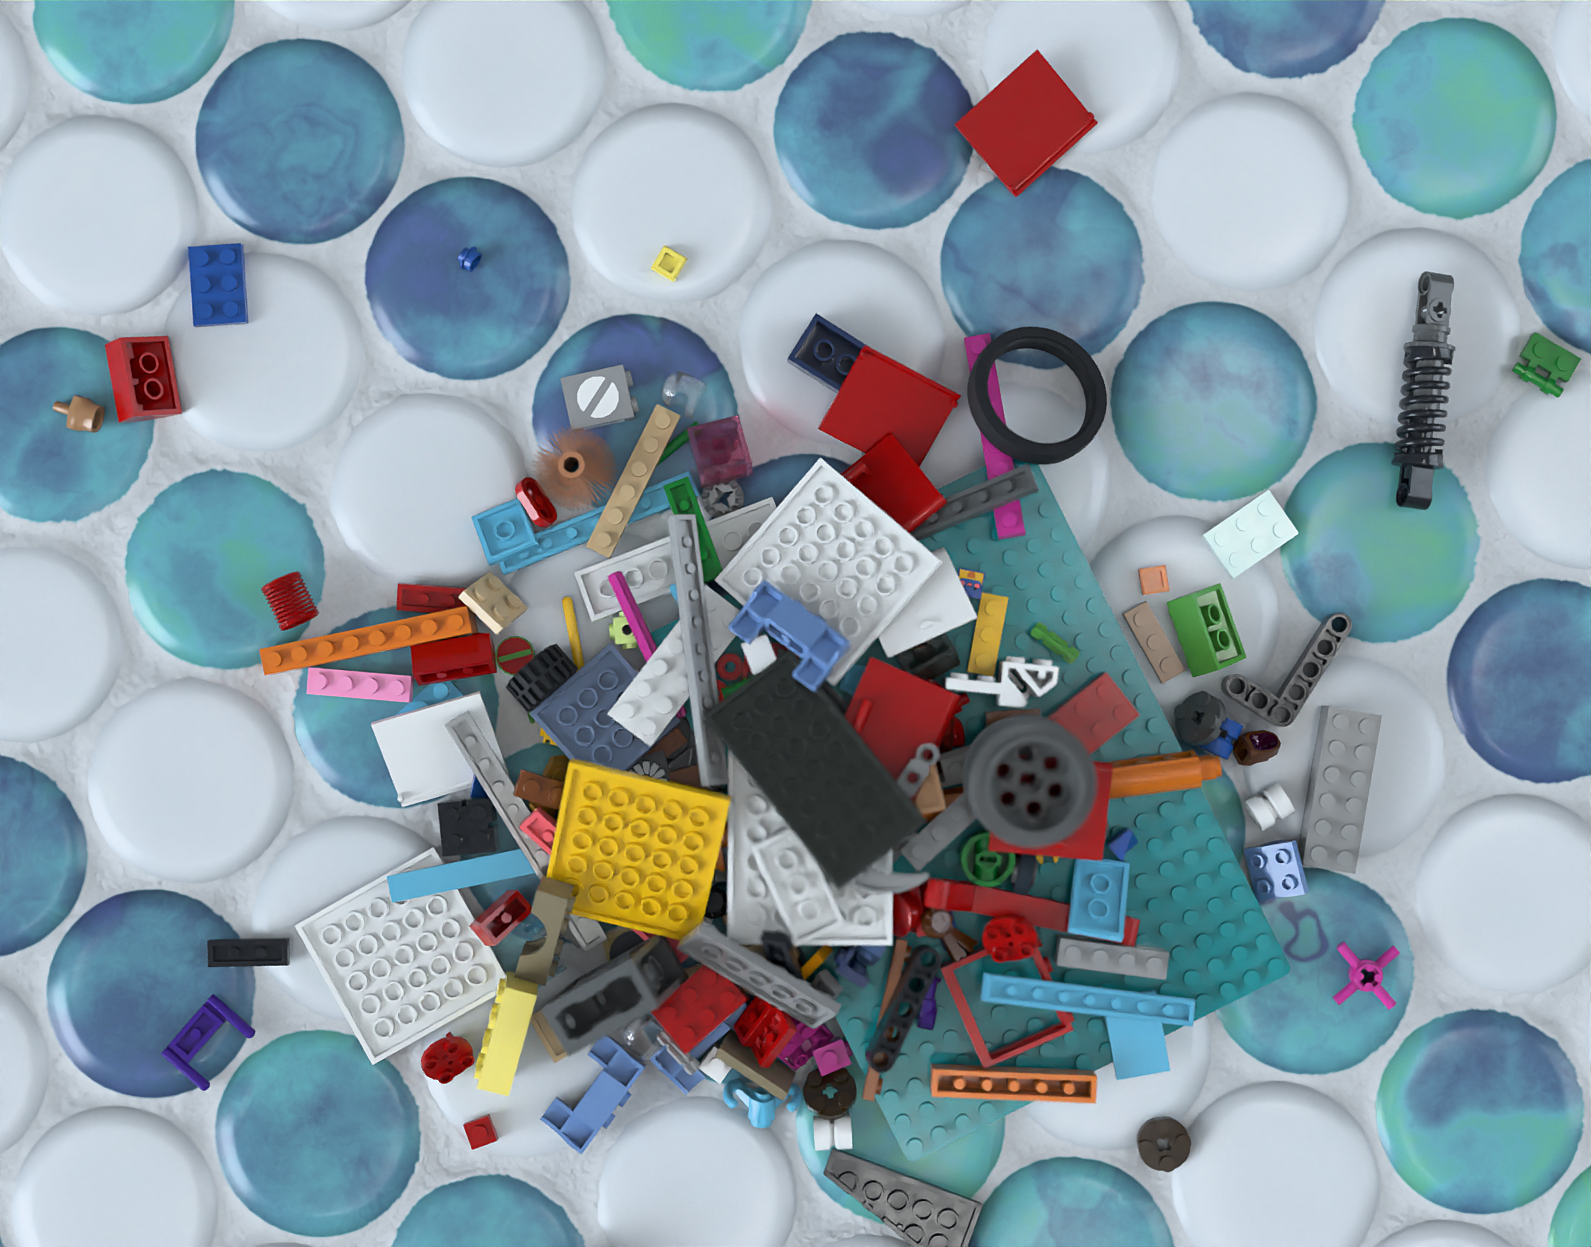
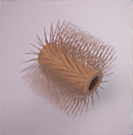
[531,426,619,510]

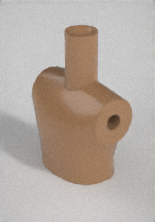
[53,395,105,433]

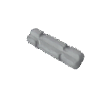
[657,1029,700,1075]

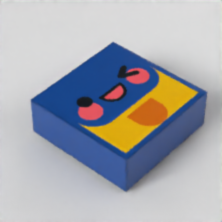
[957,568,986,599]

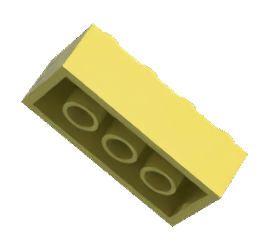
[474,971,538,1096]

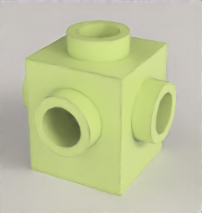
[609,612,647,649]

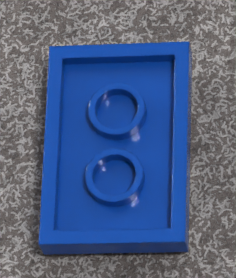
[188,243,249,327]

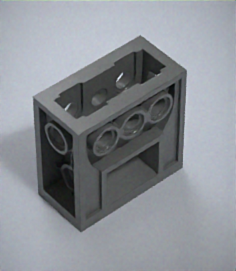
[541,935,689,1056]

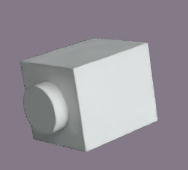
[741,634,777,675]
[699,1042,732,1084]

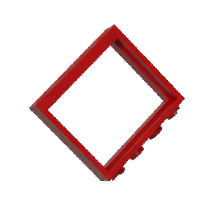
[940,932,1075,1069]

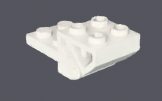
[943,657,1059,708]

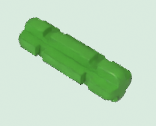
[1030,622,1080,664]

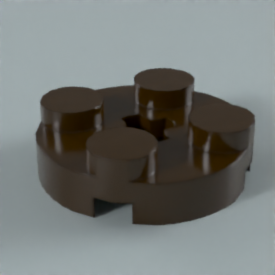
[803,1067,857,1120]
[1137,1116,1191,1172]

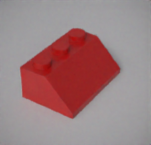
[105,336,182,423]

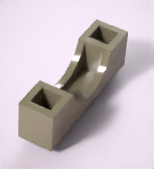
[515,876,576,986]

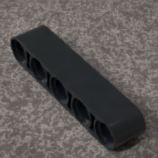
[865,944,941,1073]

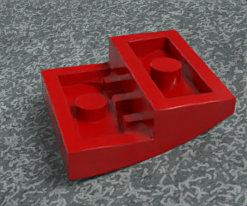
[733,996,798,1068]

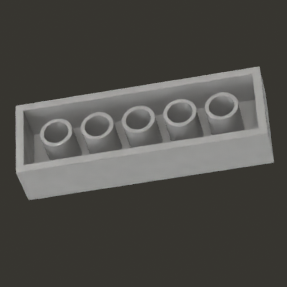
[1298,706,1382,874]

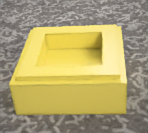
[651,245,687,282]

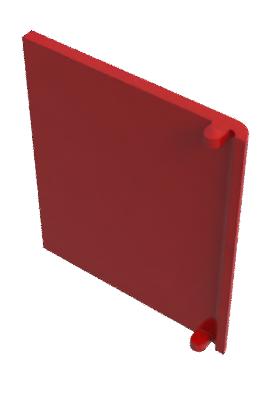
[954,49,1098,197]
[818,345,961,467]
[840,433,947,533]
[844,657,961,802]
[988,754,1113,861]

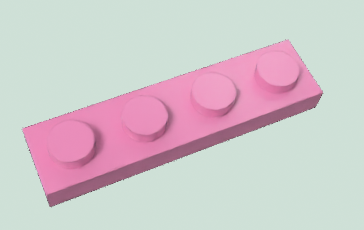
[306,667,414,703]

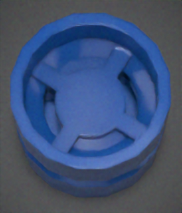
[1196,717,1244,760]

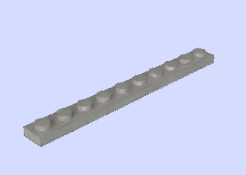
[668,514,729,787]
[445,710,608,952]

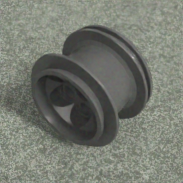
[963,714,1097,848]

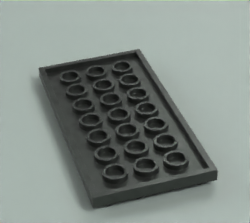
[704,650,927,890]

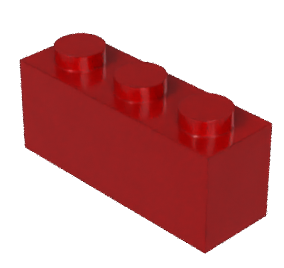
[411,632,497,686]

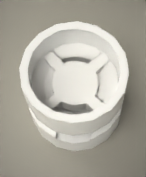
[1244,783,1295,831]
[813,1113,852,1151]

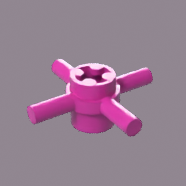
[1332,941,1400,1009]

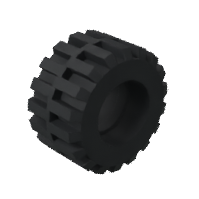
[506,644,578,712]

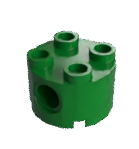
[959,830,1016,887]

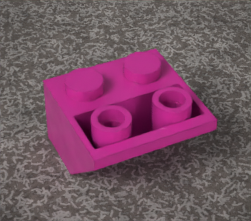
[778,1015,835,1071]

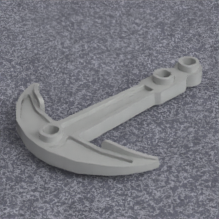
[848,744,939,894]

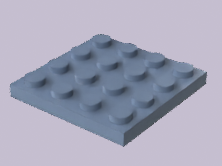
[530,643,682,771]

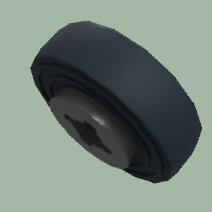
[1011,853,1038,895]

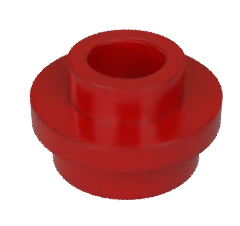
[717,654,743,680]

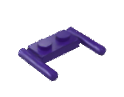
[161,994,256,1091]

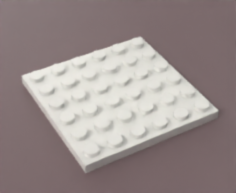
[715,458,942,686]
[295,846,506,1065]

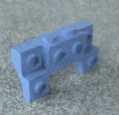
[729,580,850,692]
[649,1003,749,1095]
[540,1035,646,1155]

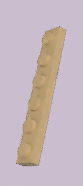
[586,404,681,559]

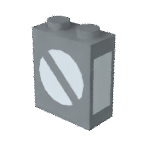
[560,365,639,433]

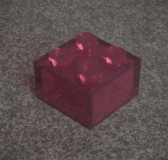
[687,415,753,488]

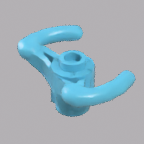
[723,1079,803,1128]

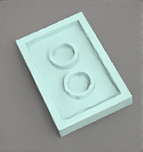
[1202,490,1299,579]

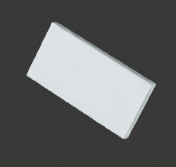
[750,828,845,947]

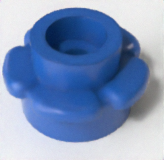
[458,246,482,272]

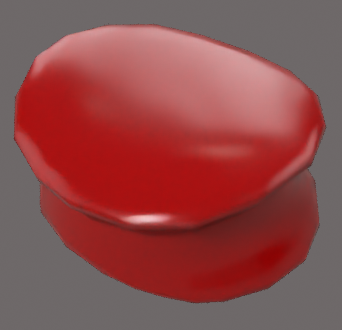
[892,891,919,937]

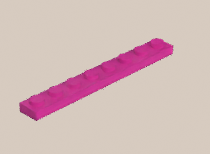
[964,333,1025,540]

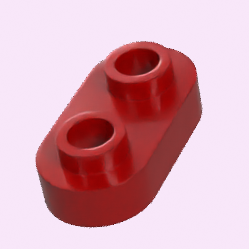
[515,477,557,528]

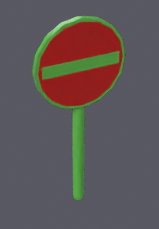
[496,636,535,724]

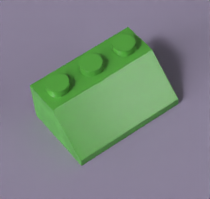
[1166,583,1247,677]

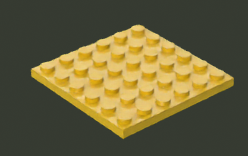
[547,758,732,940]

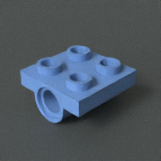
[1244,840,1309,901]

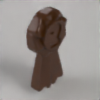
[921,907,978,962]

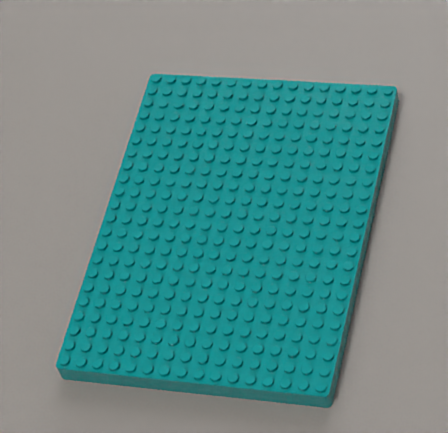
[651,458,1290,1161]

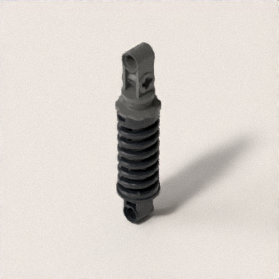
[1391,271,1456,510]

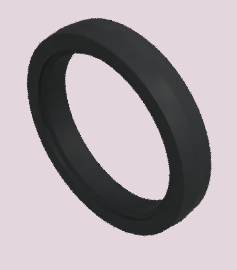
[967,327,1107,465]

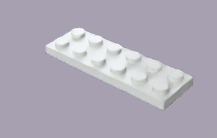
[608,586,740,747]

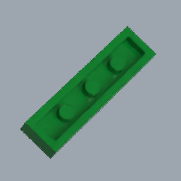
[663,476,723,584]

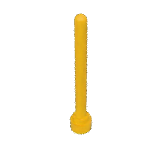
[562,596,585,672]

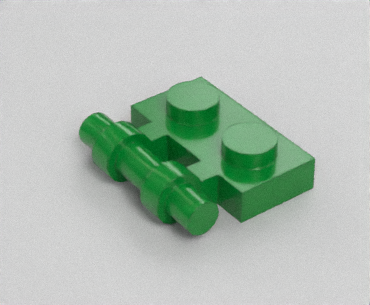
[1512,332,1581,398]

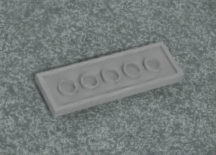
[677,923,841,1029]

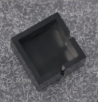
[437,797,500,857]

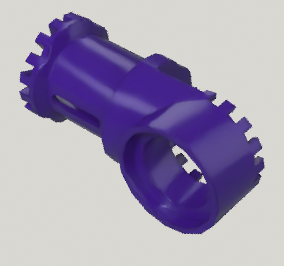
[917,976,941,1031]

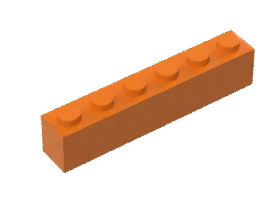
[930,1064,1097,1104]

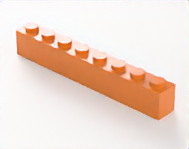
[259,606,478,675]

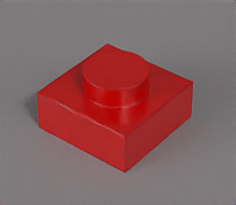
[463,1114,498,1150]

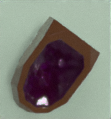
[1233,730,1281,766]

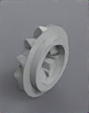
[701,477,744,518]

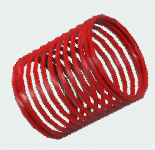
[261,571,319,631]

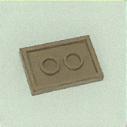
[715,1029,796,1100]

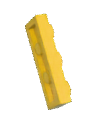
[966,592,1009,677]

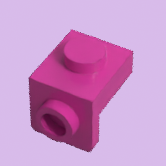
[811,1036,853,1076]

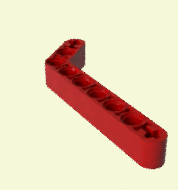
[923,877,1140,946]

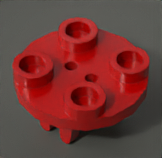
[982,915,1037,963]
[421,1032,475,1084]

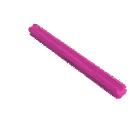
[608,571,687,719]

